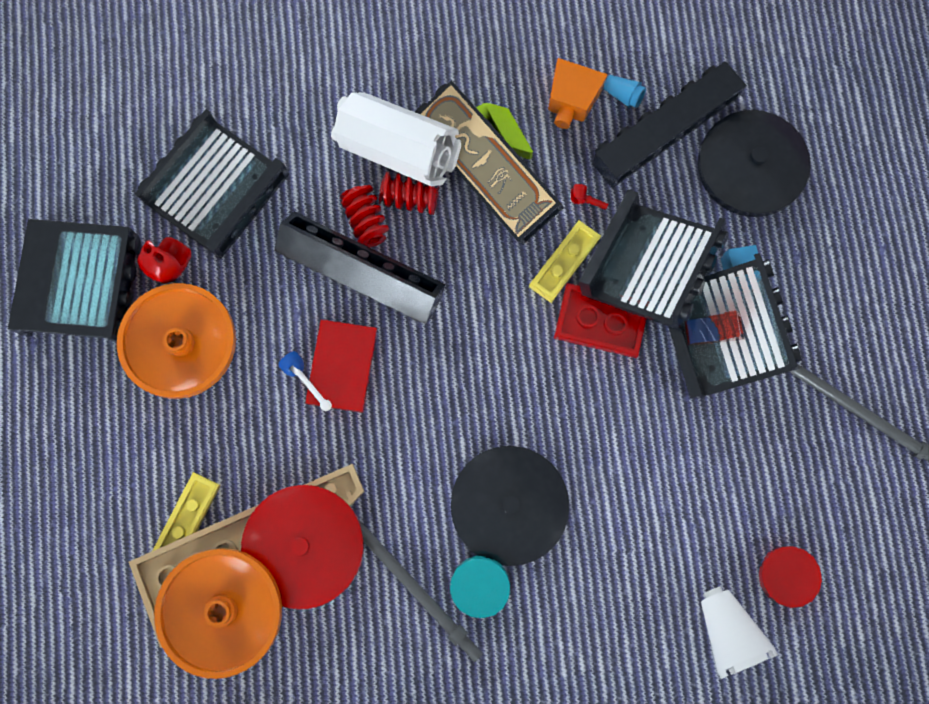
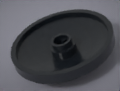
[698,110,811,217]
[451,446,569,566]

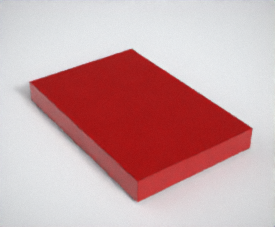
[553,283,649,359]
[305,320,378,413]

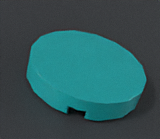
[450,556,510,618]

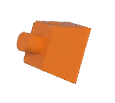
[548,58,607,129]

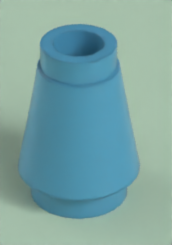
[603,75,646,108]

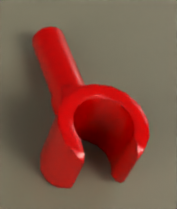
[570,184,608,210]

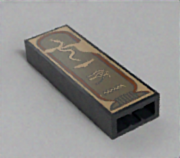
[415,80,565,245]

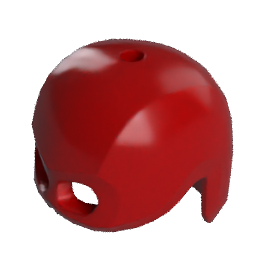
[138,237,192,284]

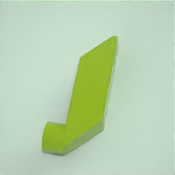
[476,103,533,160]

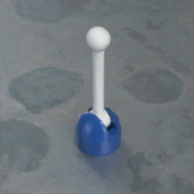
[278,351,332,411]

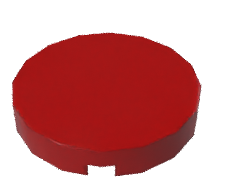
[759,546,822,608]

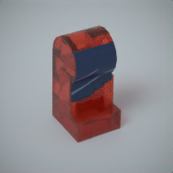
[685,310,744,346]

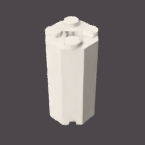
[331,92,461,186]

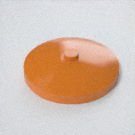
[117,283,236,399]
[154,548,282,679]

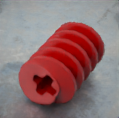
[379,171,439,215]
[340,185,389,248]

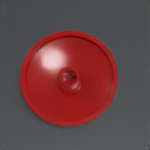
[241,485,364,609]

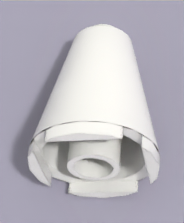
[701,587,778,679]

